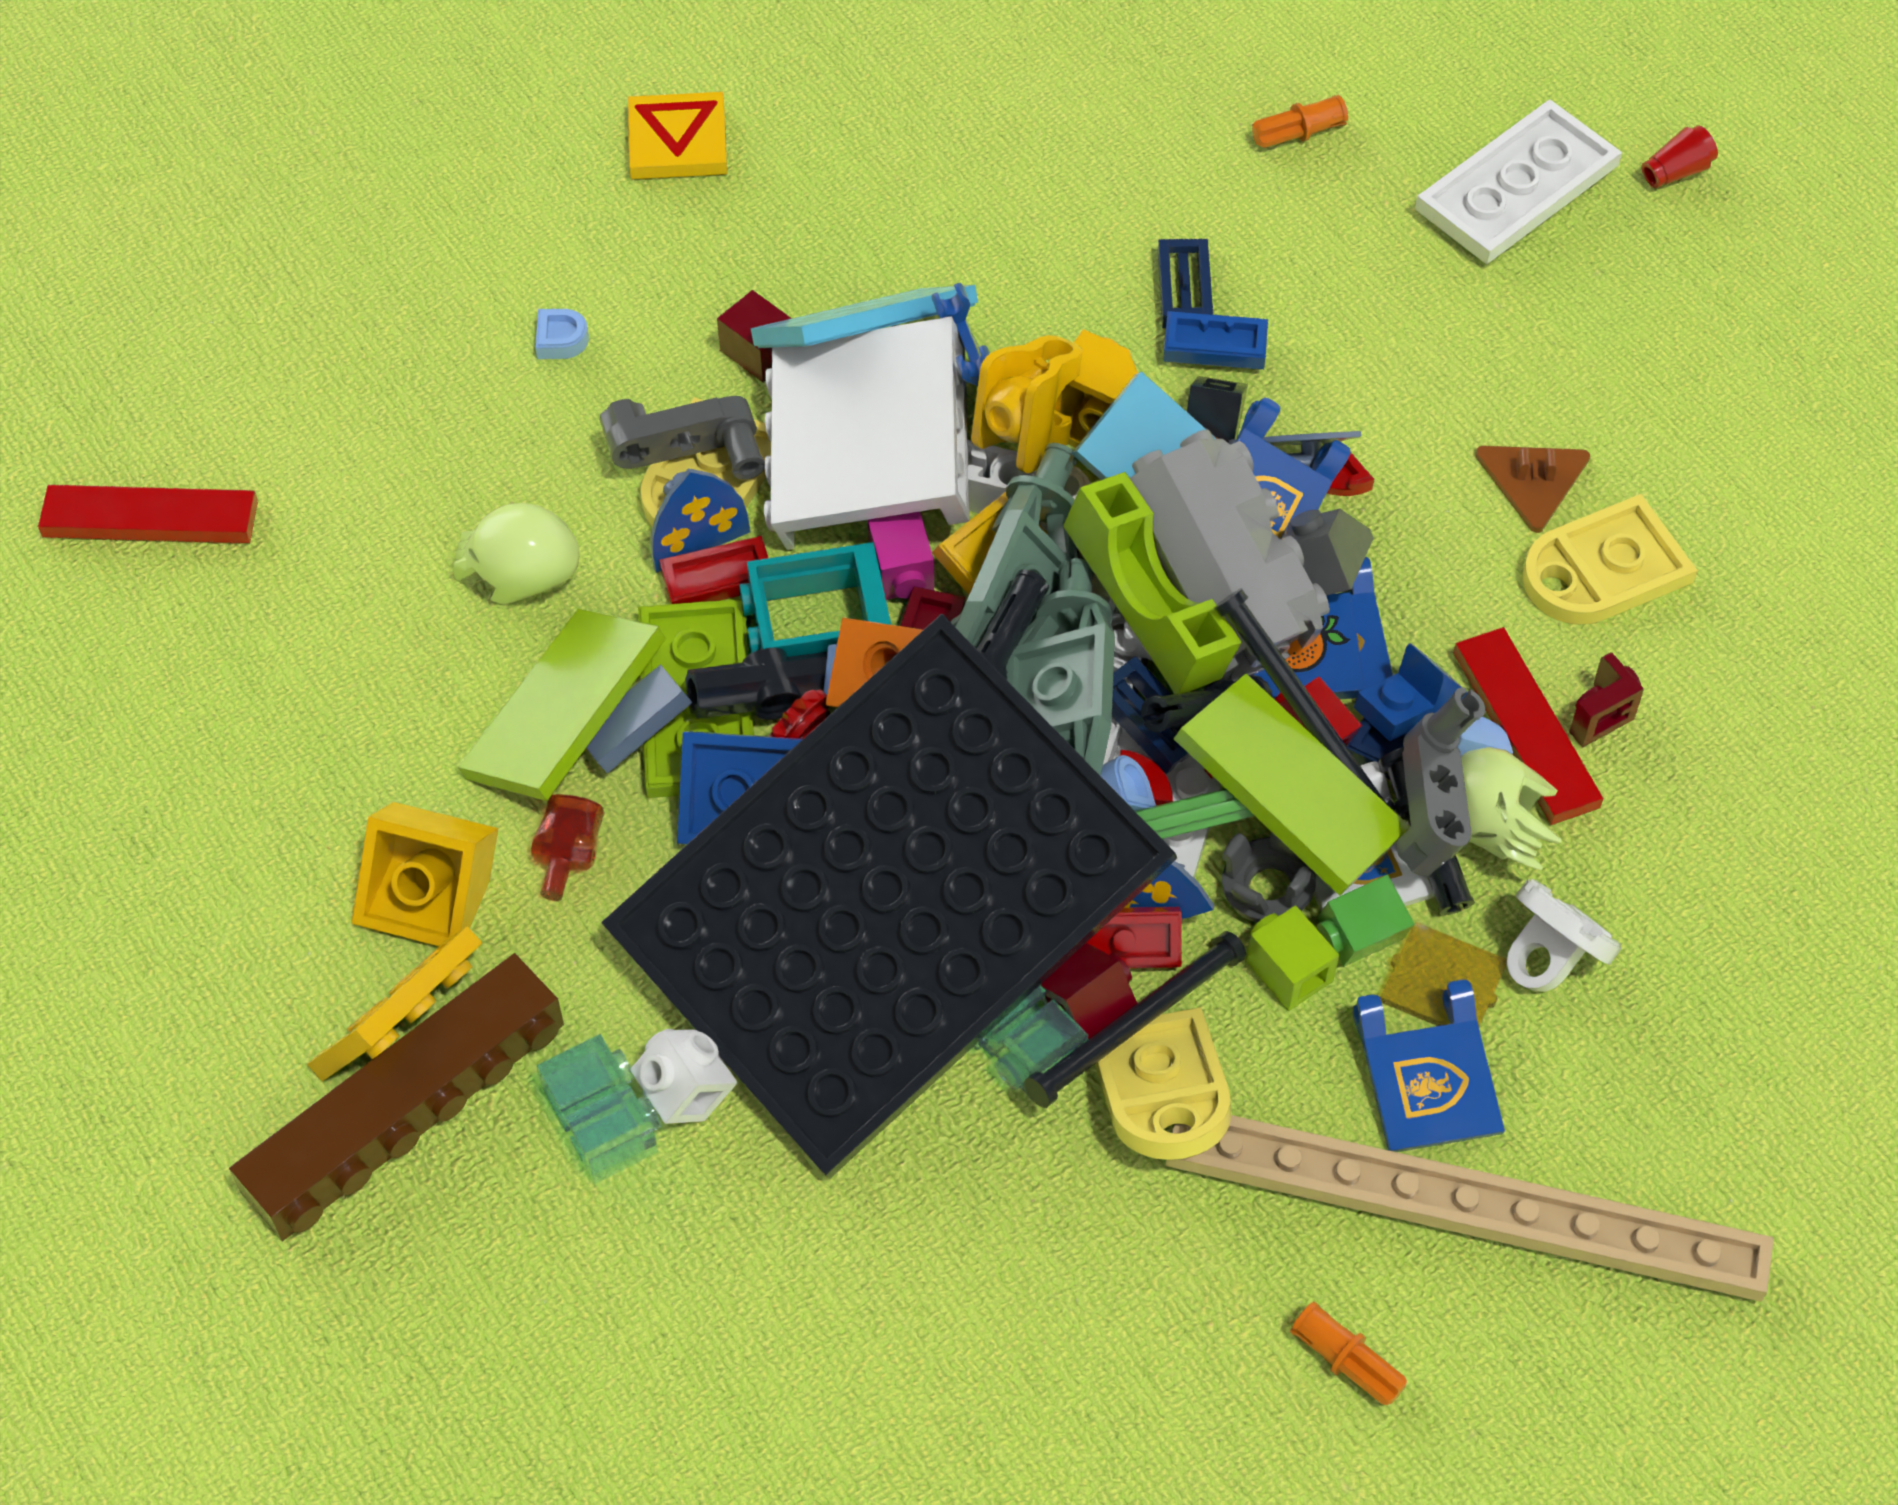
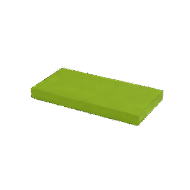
[638,599,754,798]
[458,609,666,801]
[1174,673,1410,896]

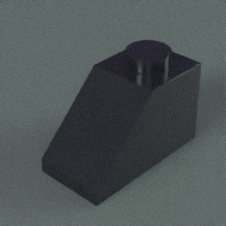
[1187,376,1248,443]

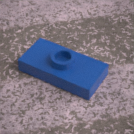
[1163,311,1268,370]

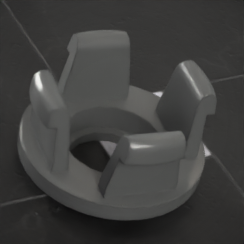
[1222,832,1316,922]

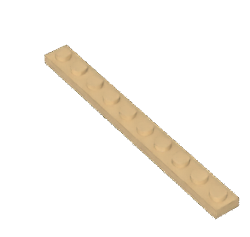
[1165,1115,1774,1302]

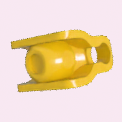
[971,335,1083,474]

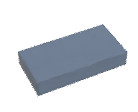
[586,664,692,773]

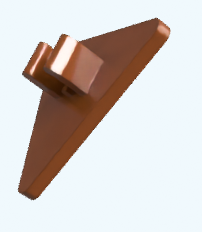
[1476,446,1590,533]

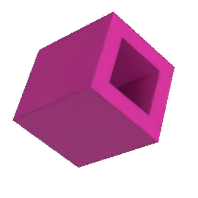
[868,511,934,600]

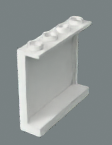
[764,316,969,550]

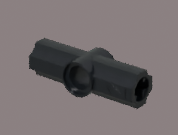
[685,648,828,720]

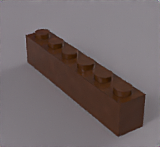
[229,953,564,1242]

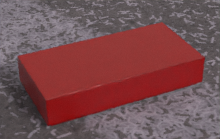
[659,536,769,604]

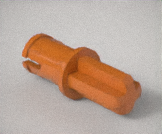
[1252,95,1348,148]
[1290,1302,1407,1405]

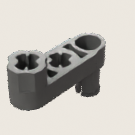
[599,396,765,480]
[1396,687,1485,877]

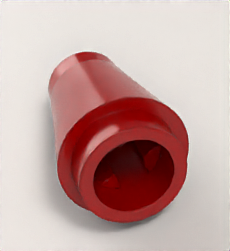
[1641,125,1718,189]

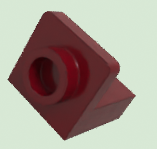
[1569,652,1644,748]

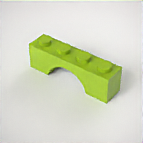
[1063,472,1242,694]

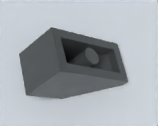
[1282,509,1374,595]

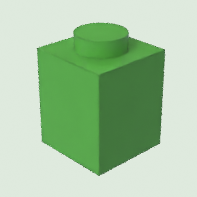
[1317,874,1415,967]

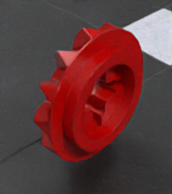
[768,689,830,739]

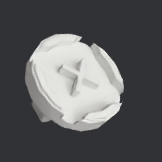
[1507,879,1622,992]

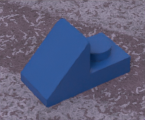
[1354,643,1468,741]

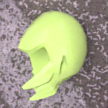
[453,503,579,605]
[1461,747,1561,870]

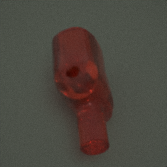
[531,794,605,901]

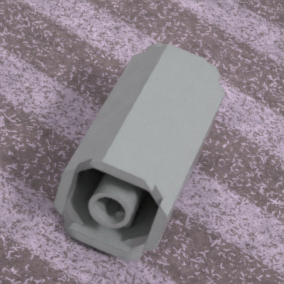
[1130,430,1330,681]

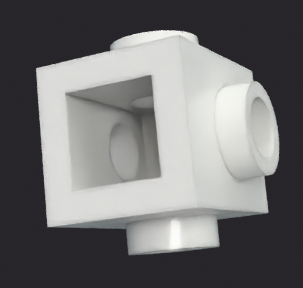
[630,1029,737,1124]

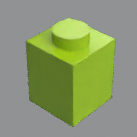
[1246,905,1339,1011]

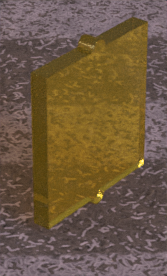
[1380,922,1507,1027]

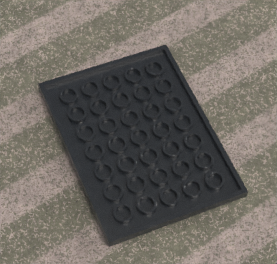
[601,614,1177,1179]

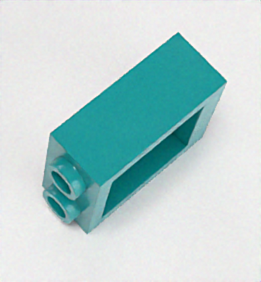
[739,542,891,657]

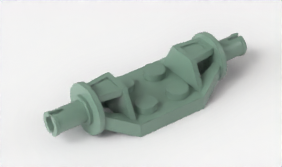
[951,443,1079,648]
[1006,558,1115,776]

